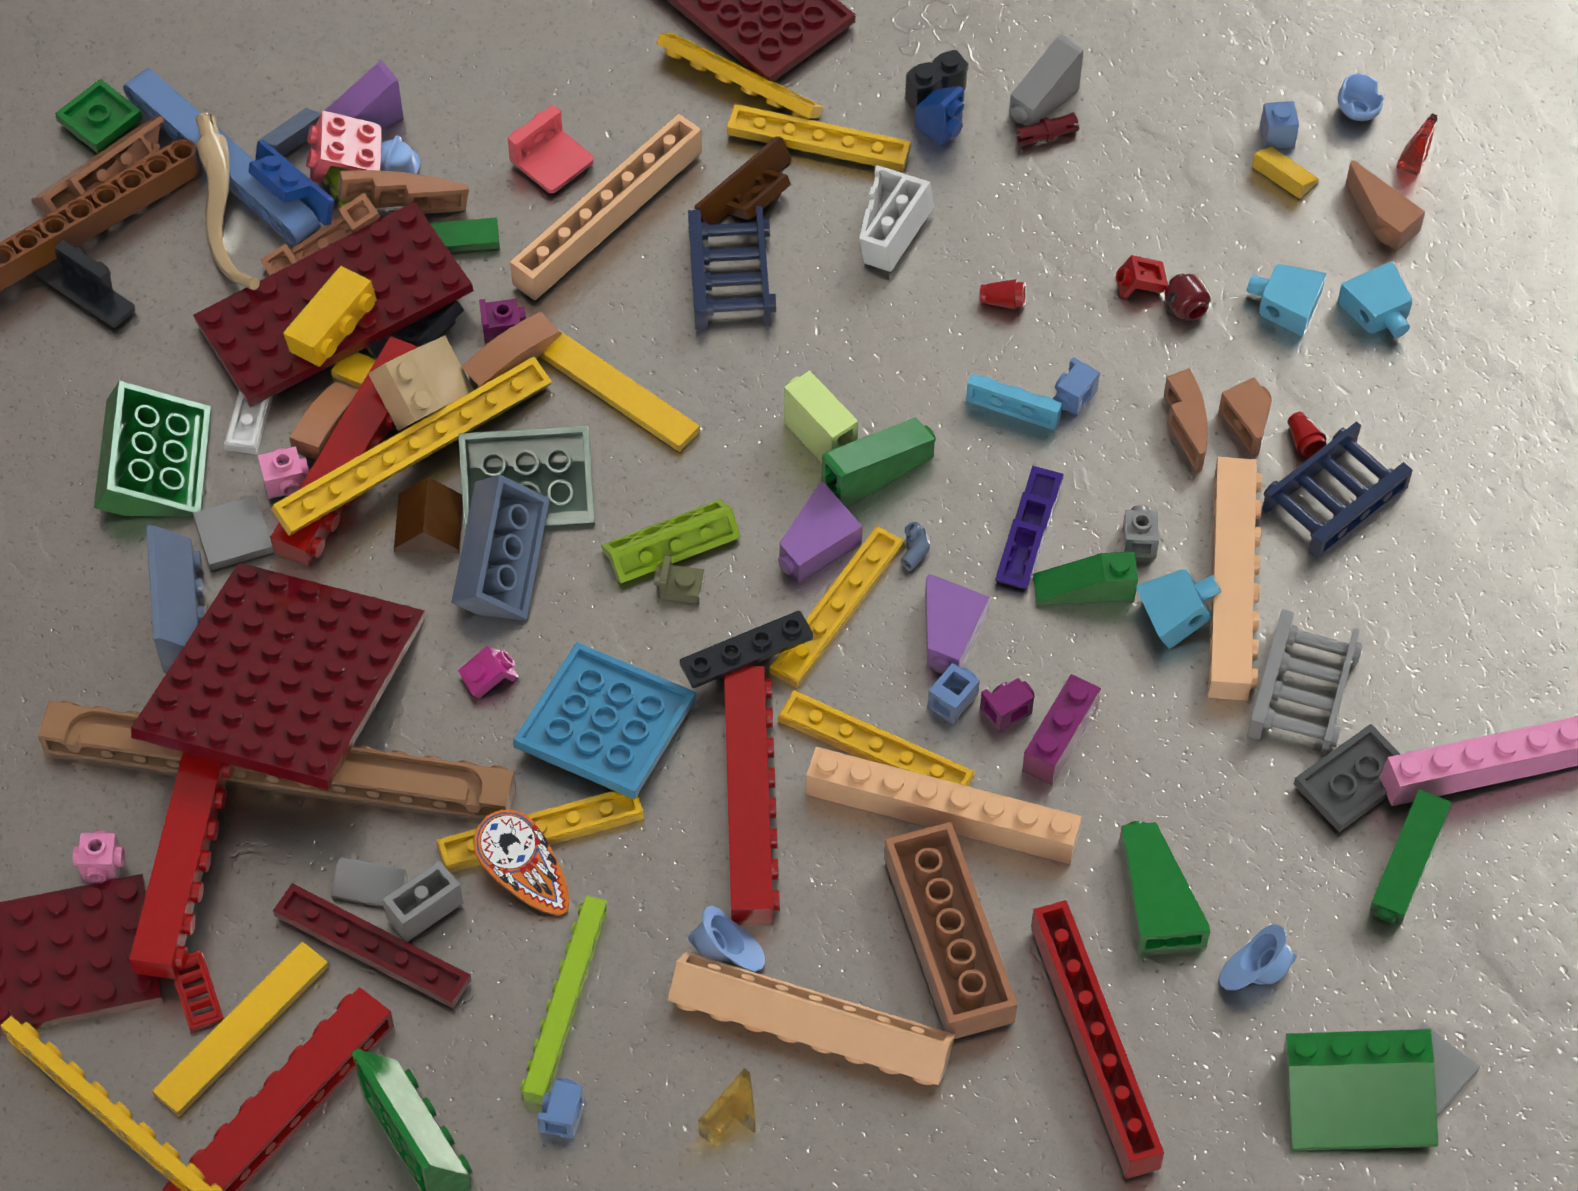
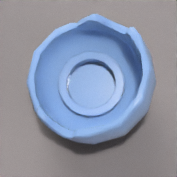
[1337,74,1384,121]

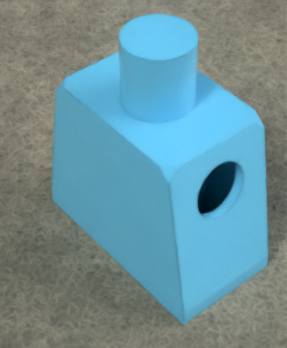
[1337,261,1412,338]
[1246,264,1326,336]
[1135,569,1222,649]

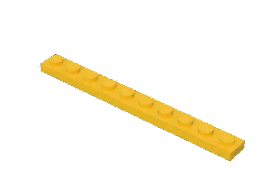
[271,357,552,536]
[0,1016,223,1191]

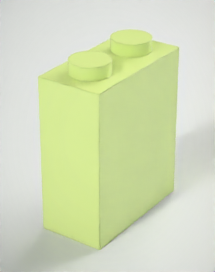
[784,370,858,463]

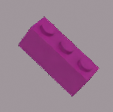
[1022,674,1101,785]

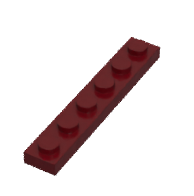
[273,883,472,1009]

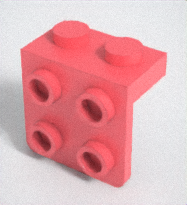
[508,104,594,194]
[306,111,381,183]

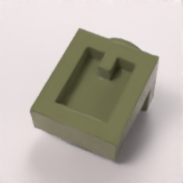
[654,555,705,604]

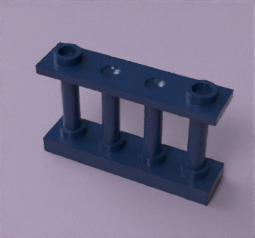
[688,206,776,329]
[1262,421,1413,560]

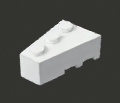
[859,165,934,272]

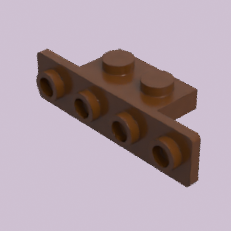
[694,136,791,225]

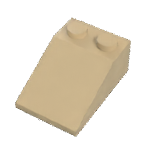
[368,336,474,431]

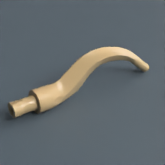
[195,112,260,290]

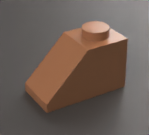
[1218,377,1272,457]

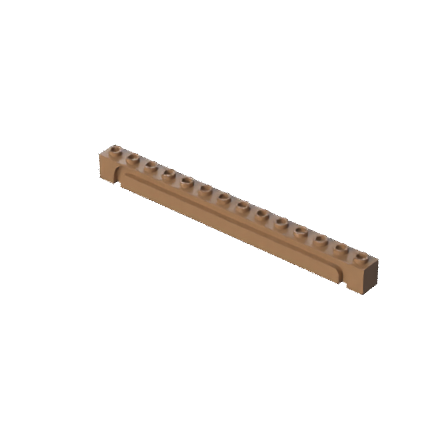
[38,701,516,819]

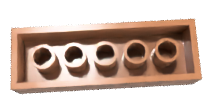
[884,822,1017,1039]

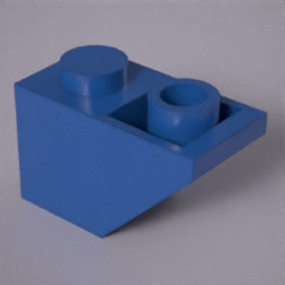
[914,86,964,145]

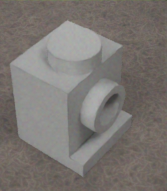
[1123,505,1159,558]

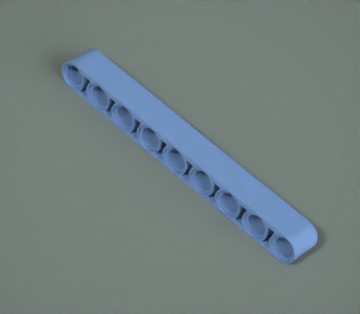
[123,68,321,246]

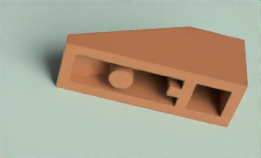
[1346,160,1425,251]

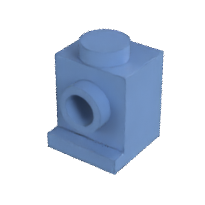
[1053,357,1100,416]
[927,663,980,725]
[537,1078,584,1139]

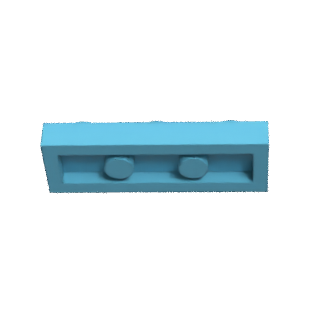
[966,373,1062,431]

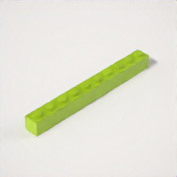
[520,895,608,1105]

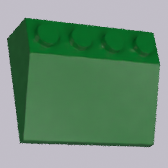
[94,381,211,517]
[1284,1029,1438,1151]
[352,1049,473,1191]

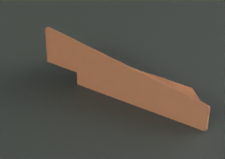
[31,115,164,215]

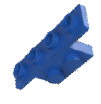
[248,140,334,226]

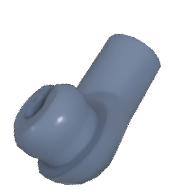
[900,522,930,571]

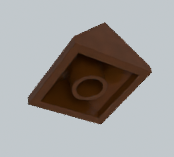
[394,477,463,554]

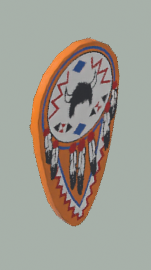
[473,809,569,916]

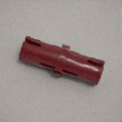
[1015,112,1079,147]

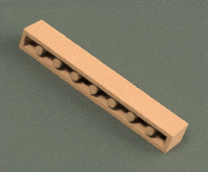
[510,114,702,301]
[1208,457,1262,701]
[806,747,1082,864]
[667,951,955,1085]

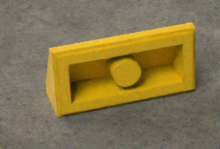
[1252,146,1319,199]

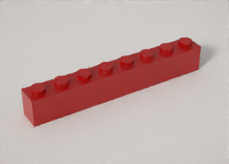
[270,336,418,567]
[724,666,780,925]
[129,752,234,979]
[1031,900,1164,1179]
[163,987,394,1191]

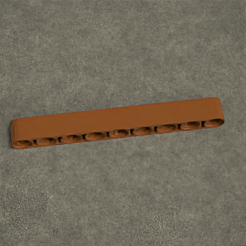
[0,139,200,291]

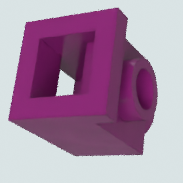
[479,299,526,343]
[980,677,1035,733]

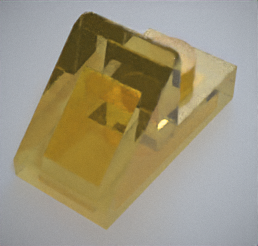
[698,1068,756,1143]

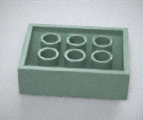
[458,425,595,531]

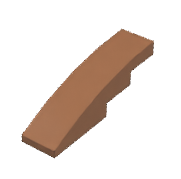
[337,170,469,214]

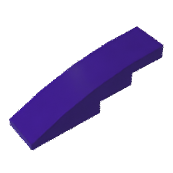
[995,465,1064,590]

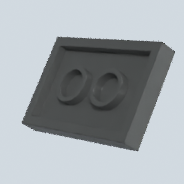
[1294,724,1400,832]

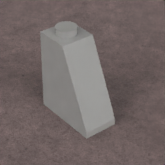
[1009,34,1084,126]

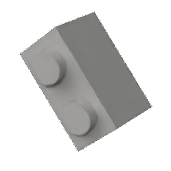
[382,860,463,942]

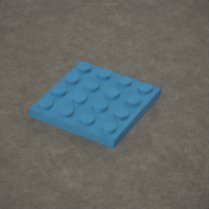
[513,642,696,799]

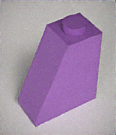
[324,61,404,131]
[778,482,863,583]
[925,574,990,674]

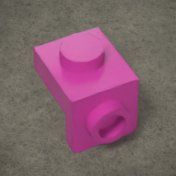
[458,646,519,699]

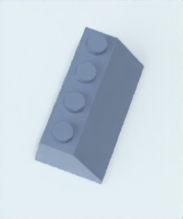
[451,474,550,620]
[146,525,205,673]

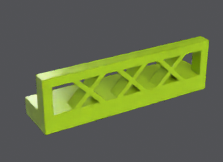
[601,499,741,584]

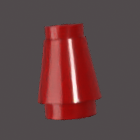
[979,279,1026,310]
[1287,412,1327,459]

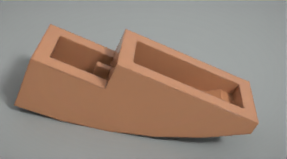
[461,312,562,387]
[1164,368,1208,472]
[289,382,358,460]

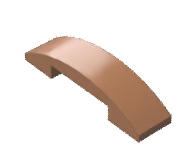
[260,192,380,275]

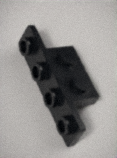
[33,240,136,328]
[366,301,464,359]
[679,611,813,688]

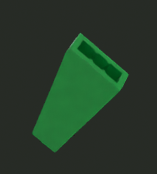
[821,417,936,509]
[1370,789,1452,923]
[1119,821,1210,953]

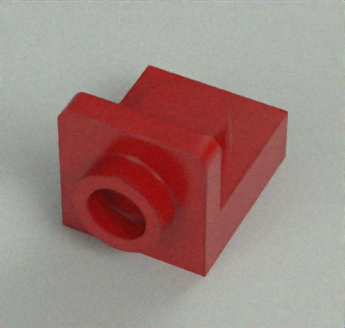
[1116,255,1168,298]

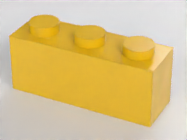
[283,266,377,367]

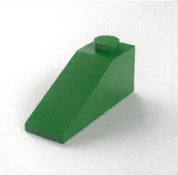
[1033,551,1138,605]

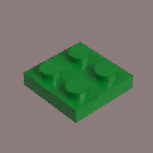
[55,78,143,153]

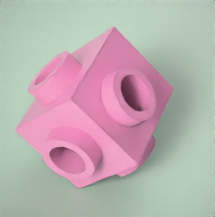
[258,446,309,499]
[72,830,125,883]

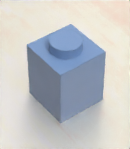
[1259,101,1299,149]

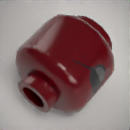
[1164,274,1211,321]

